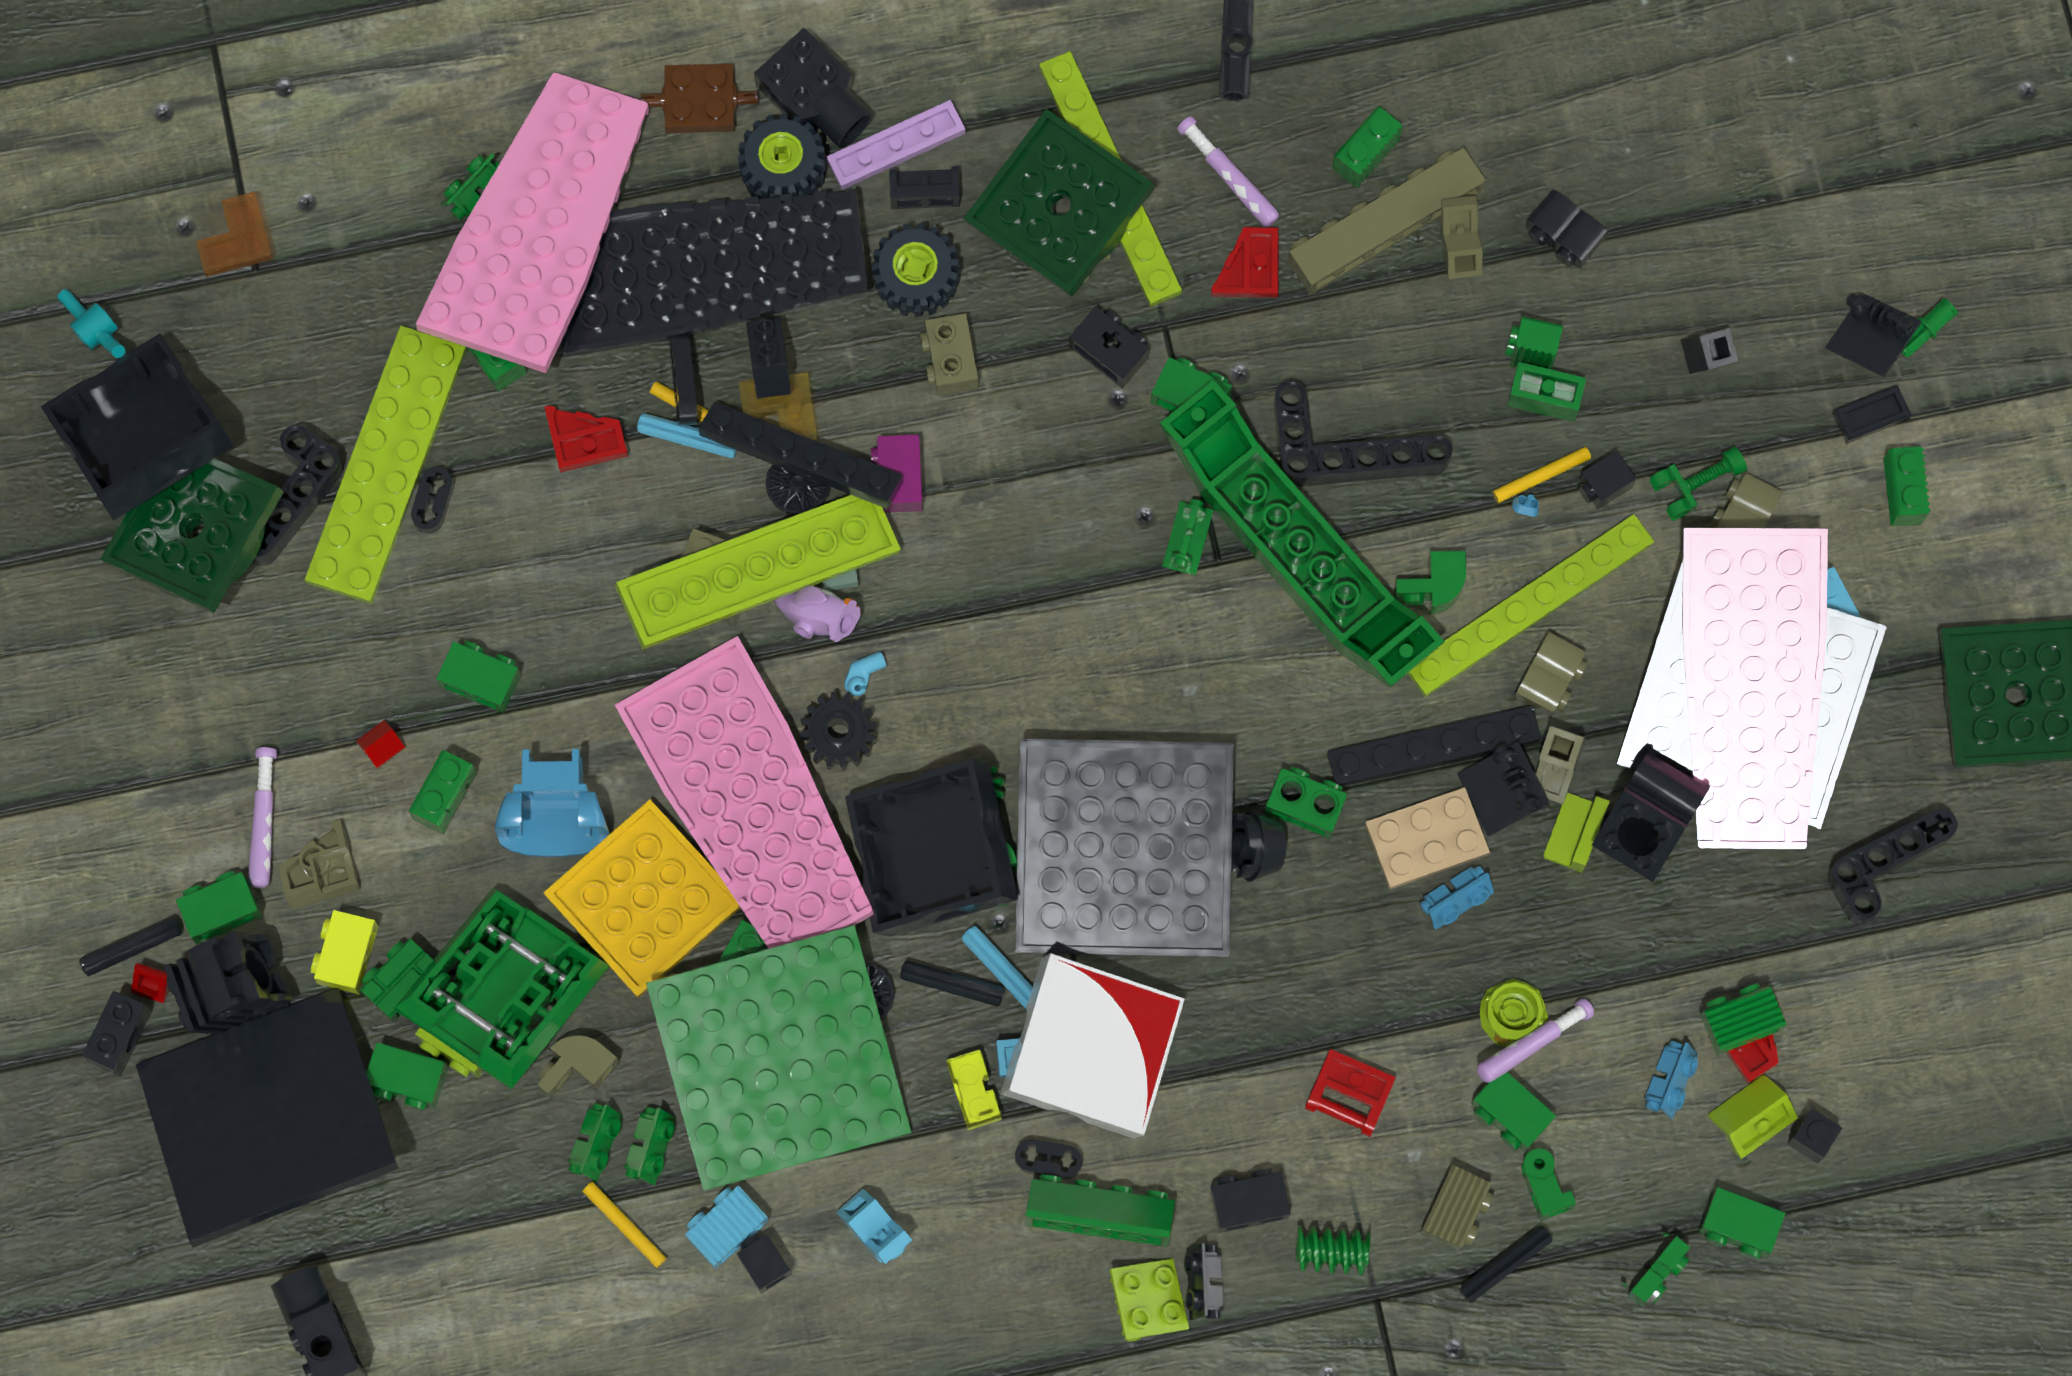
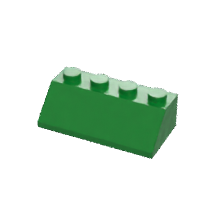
[1025,1175,1175,1247]

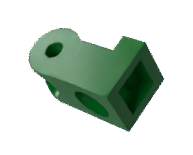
[1521,1148,1576,1221]

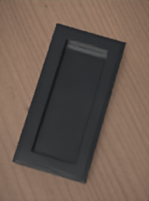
[1833,385,1912,444]

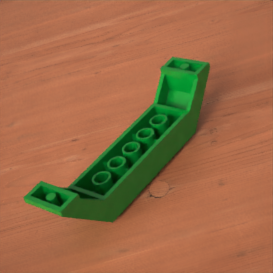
[1160,379,1445,688]

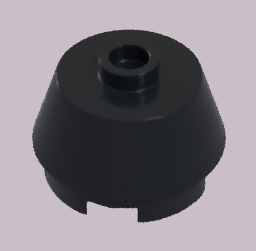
[1231,811,1287,882]

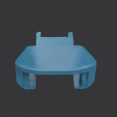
[494,749,610,857]

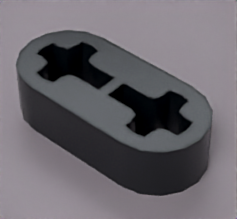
[411,467,454,534]
[1015,1139,1082,1180]

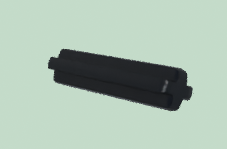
[79,917,182,976]
[900,960,1004,1006]
[1460,1226,1552,1303]

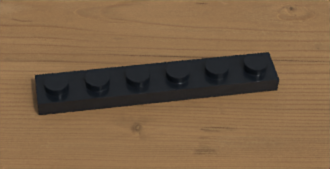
[699,402,903,509]
[1327,705,1541,787]

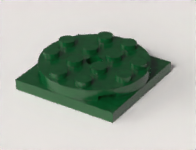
[963,109,1155,297]
[100,459,283,613]
[1939,620,2072,769]

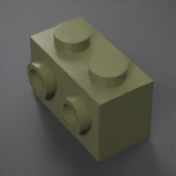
[920,313,978,396]

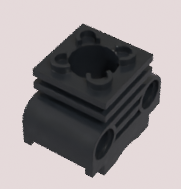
[1592,749,1711,882]
[164,931,293,1034]

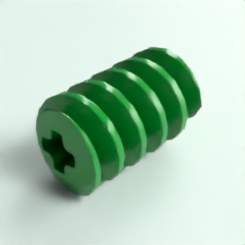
[1295,1226,1370,1276]

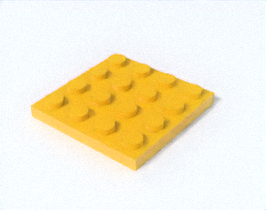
[543,799,741,999]

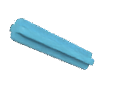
[637,413,737,458]
[962,926,1033,1010]

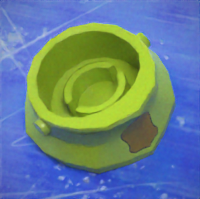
[1480,978,1548,1047]

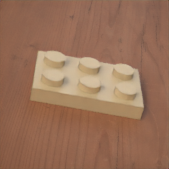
[1365,787,1490,890]

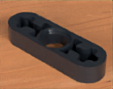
[669,334,697,425]

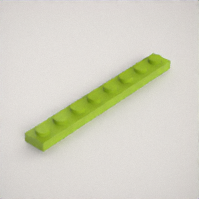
[1039,51,1182,308]
[1408,514,1654,698]

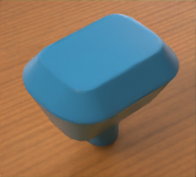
[1512,494,1539,517]

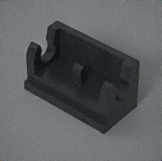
[889,166,960,209]

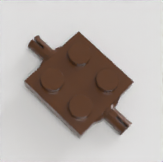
[641,63,758,133]

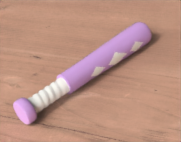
[1177,116,1279,227]
[248,747,277,888]
[1477,999,1594,1083]

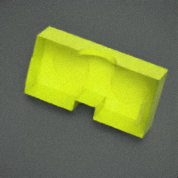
[946,1050,1002,1131]

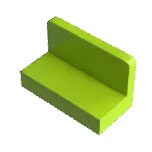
[1543,793,1610,873]
[1708,1075,1798,1159]

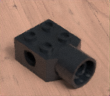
[754,27,873,148]
[271,1266,367,1376]

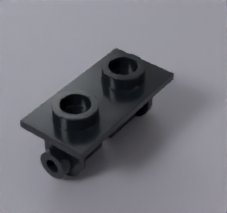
[1184,1243,1224,1320]

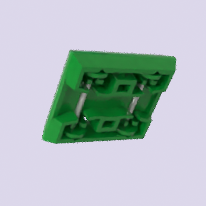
[394,887,609,1090]

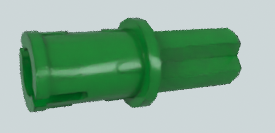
[1901,298,1958,358]

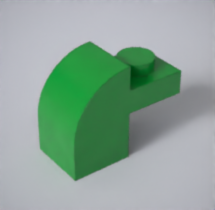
[1394,551,1466,615]

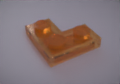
[196,191,273,277]

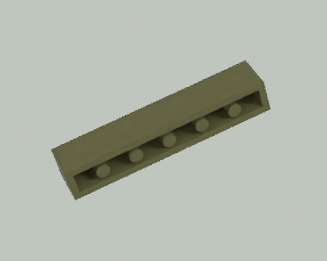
[1288,147,1486,295]

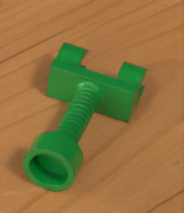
[1649,446,1747,521]

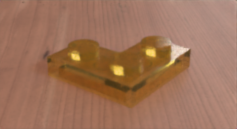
[739,372,817,441]

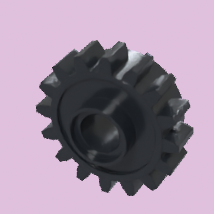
[800,692,877,771]

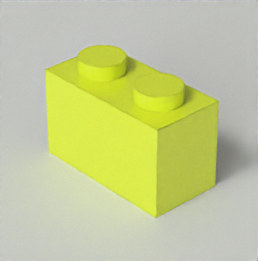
[311,910,379,995]

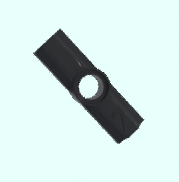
[1219,0,1254,101]

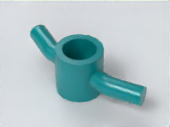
[57,289,125,358]

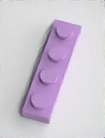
[826,100,966,190]

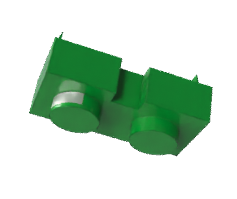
[1621,1232,1691,1307]

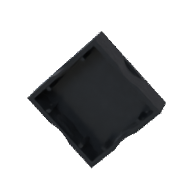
[40,333,234,521]
[845,758,1018,937]

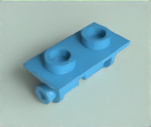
[1419,866,1494,930]
[1644,1041,1698,1120]

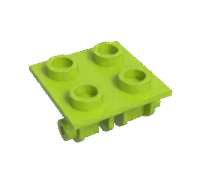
[1109,1259,1189,1342]

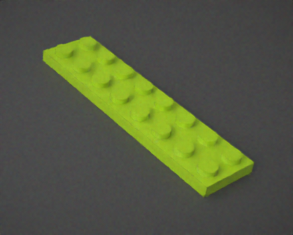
[305,325,467,605]
[615,495,901,650]

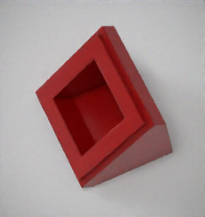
[356,720,405,769]
[131,963,170,1004]

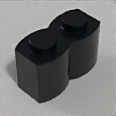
[1526,190,1607,269]

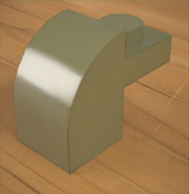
[1439,196,1483,279]
[1536,726,1585,804]
[537,1035,619,1099]

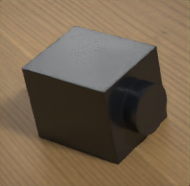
[1681,328,1738,374]
[1578,451,1636,510]
[1787,1109,1842,1164]
[736,1234,792,1294]

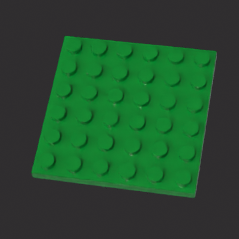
[646,925,911,1191]

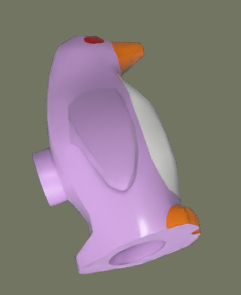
[774,586,860,642]

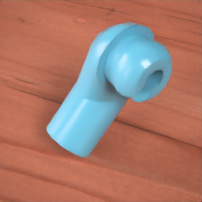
[844,651,887,696]

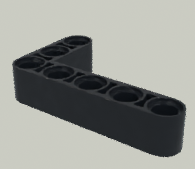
[1274,380,1453,487]

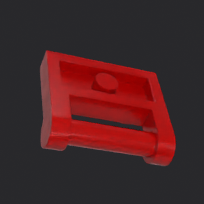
[1305,1049,1396,1137]

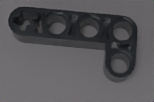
[253,425,343,566]
[1827,809,1958,925]

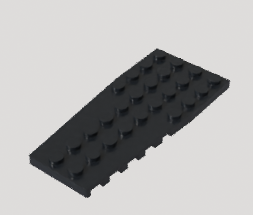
[561,188,869,357]

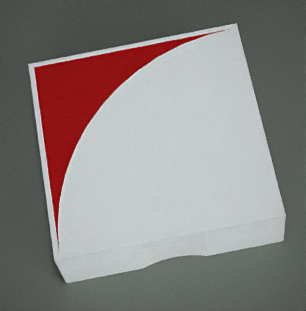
[1000,953,1184,1139]

